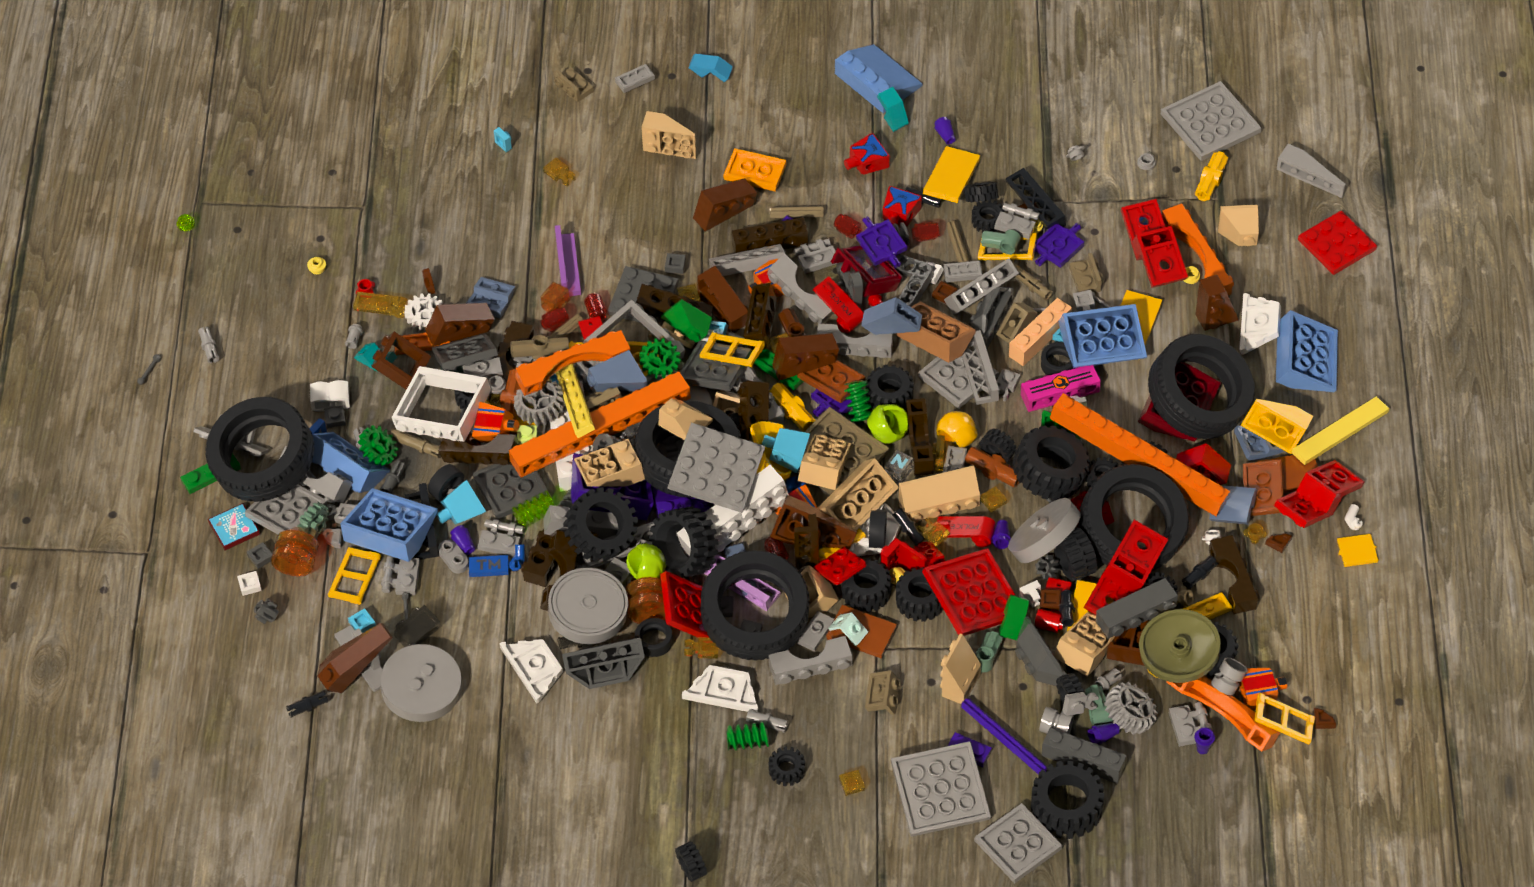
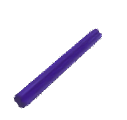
[961,698,1047,775]

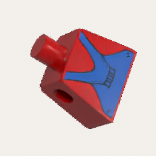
[844,133,890,175]
[883,186,922,226]

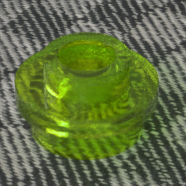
[176,214,195,231]

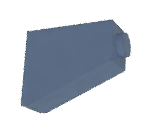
[861,297,922,335]
[586,350,647,392]

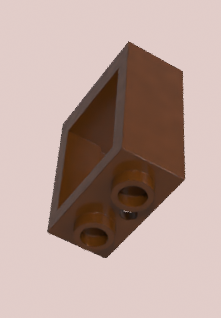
[371,331,431,390]

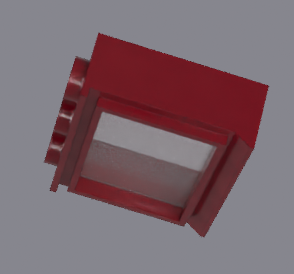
[831,245,902,297]

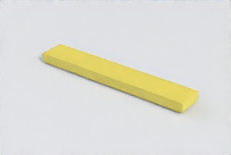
[556,364,595,438]
[1292,397,1389,465]

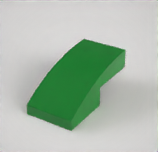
[998,594,1029,640]

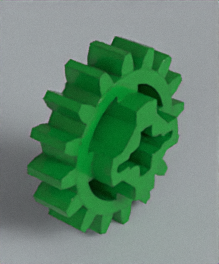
[639,338,681,379]
[358,425,398,466]

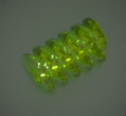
[511,490,554,528]

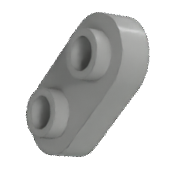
[438,540,469,574]

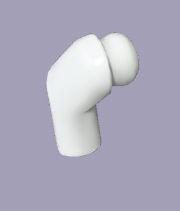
[1344,504,1363,530]

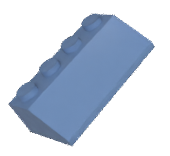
[312,432,390,493]

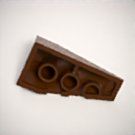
[770,495,857,549]
[317,623,393,694]

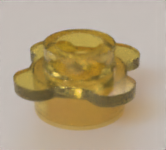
[1243,523,1267,544]

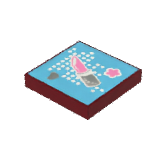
[208,503,260,550]

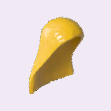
[750,421,792,480]

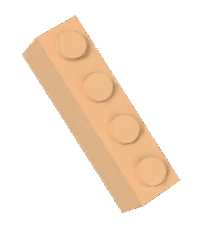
[1009,298,1072,366]

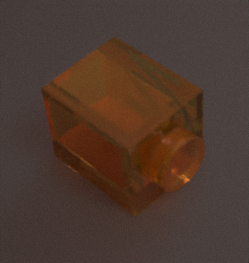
[540,282,570,315]

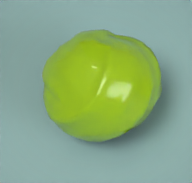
[867,404,909,444]
[626,543,666,585]

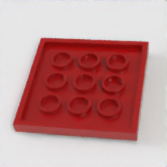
[922,548,1016,636]

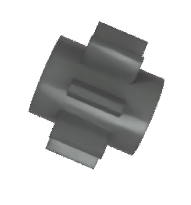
[1035,555,1060,579]
[254,598,279,624]

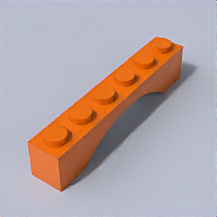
[1162,204,1234,295]
[515,330,630,396]
[1166,676,1281,752]

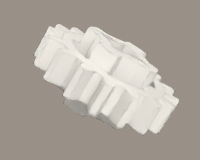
[404,293,443,330]

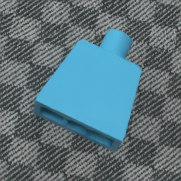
[762,428,810,473]
[436,480,486,525]

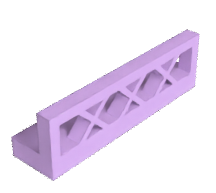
[704,555,781,611]

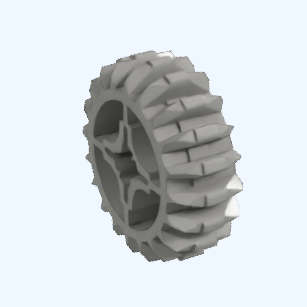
[514,379,565,426]
[1104,682,1158,735]

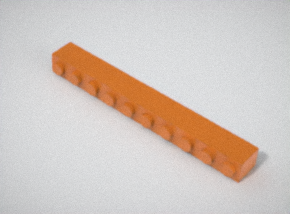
[509,372,691,478]
[1050,393,1230,516]

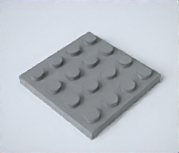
[1160,81,1261,161]
[668,422,765,513]
[891,742,991,837]

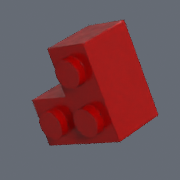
[1176,443,1231,485]

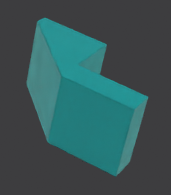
[877,87,909,132]
[354,343,397,371]

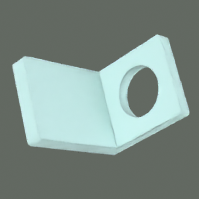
[828,612,868,645]

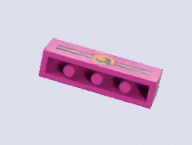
[1020,365,1101,412]

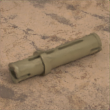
[1011,260,1053,301]
[389,428,441,458]

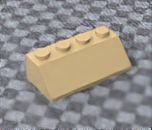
[817,458,899,530]
[899,465,980,523]

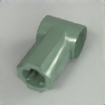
[981,230,1021,255]
[976,631,1003,672]
[1085,685,1113,725]

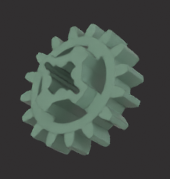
[296,502,330,544]

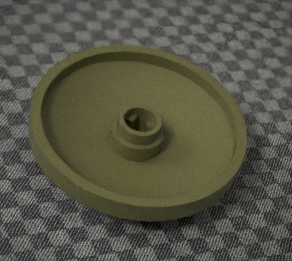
[1139,609,1221,683]

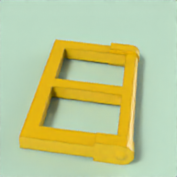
[978,233,1037,261]
[699,332,765,367]
[328,547,381,605]
[1254,693,1315,745]

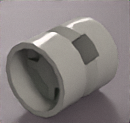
[1211,657,1248,696]
[1039,706,1074,734]

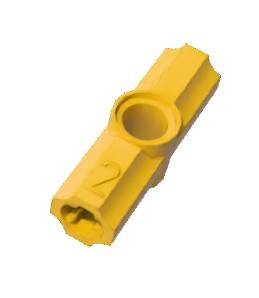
[1195,151,1228,201]
[769,383,816,432]

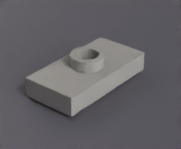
[615,64,655,93]
[943,260,983,283]
[462,357,503,379]
[942,446,967,473]
[797,611,834,652]

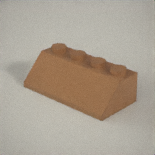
[894,302,976,362]

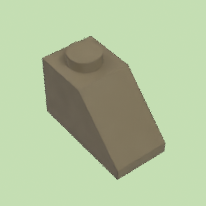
[996,302,1038,343]

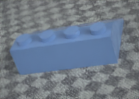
[835,44,922,114]
[1058,304,1147,368]
[1276,310,1338,392]
[340,488,438,562]

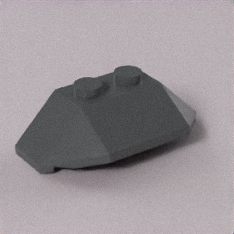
[969,287,1014,349]
[1015,616,1067,686]
[562,638,645,689]

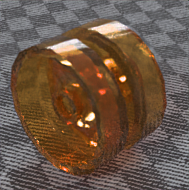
[271,530,319,577]
[625,577,665,624]

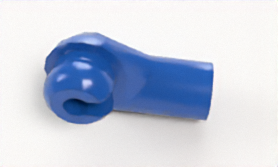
[785,476,806,493]
[509,544,525,571]

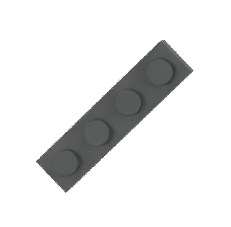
[1096,578,1178,639]
[1042,727,1126,784]

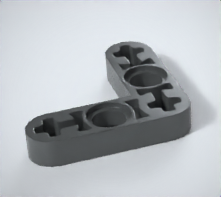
[888,254,934,307]
[836,262,863,308]

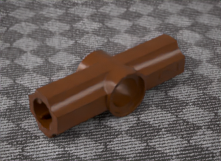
[778,308,806,337]

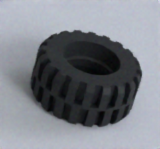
[1013,426,1091,500]

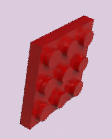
[1298,210,1377,275]
[660,571,711,642]

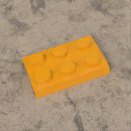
[723,148,786,192]

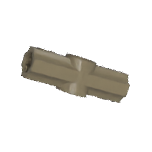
[510,335,569,360]

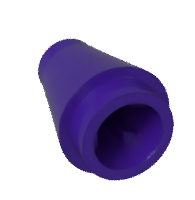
[934,117,956,145]
[992,520,1011,549]
[450,525,476,555]
[1088,723,1119,745]
[1194,728,1215,754]

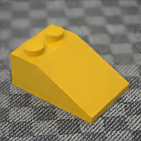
[1240,399,1313,454]

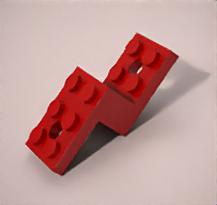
[1120,199,1188,288]
[1274,460,1365,528]
[1083,519,1168,615]

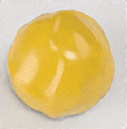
[936,411,978,448]

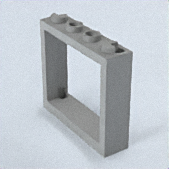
[583,300,685,394]

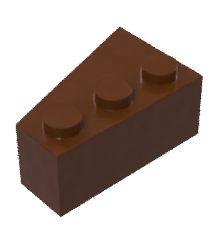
[693,178,757,232]
[697,266,748,332]
[1195,275,1239,331]
[425,303,495,347]
[772,333,839,381]
[1106,620,1150,666]

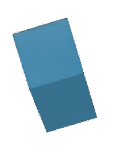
[689,54,733,82]

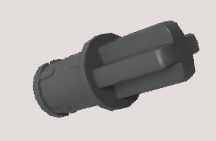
[380,460,405,494]

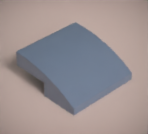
[466,277,515,318]
[1234,426,1284,460]
[1209,485,1257,525]

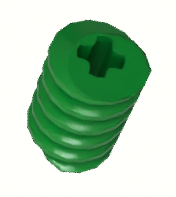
[844,380,872,422]
[726,722,769,751]

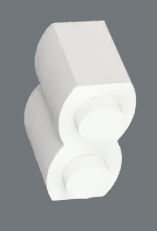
[310,380,350,411]

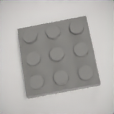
[918,348,999,409]
[245,484,327,542]
[974,803,1062,884]

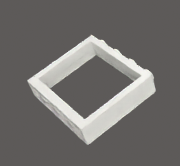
[392,366,491,442]

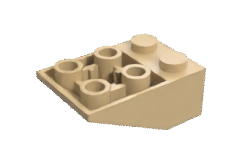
[642,111,696,159]
[798,434,851,490]
[574,439,645,486]
[1054,612,1115,677]
[940,634,981,704]

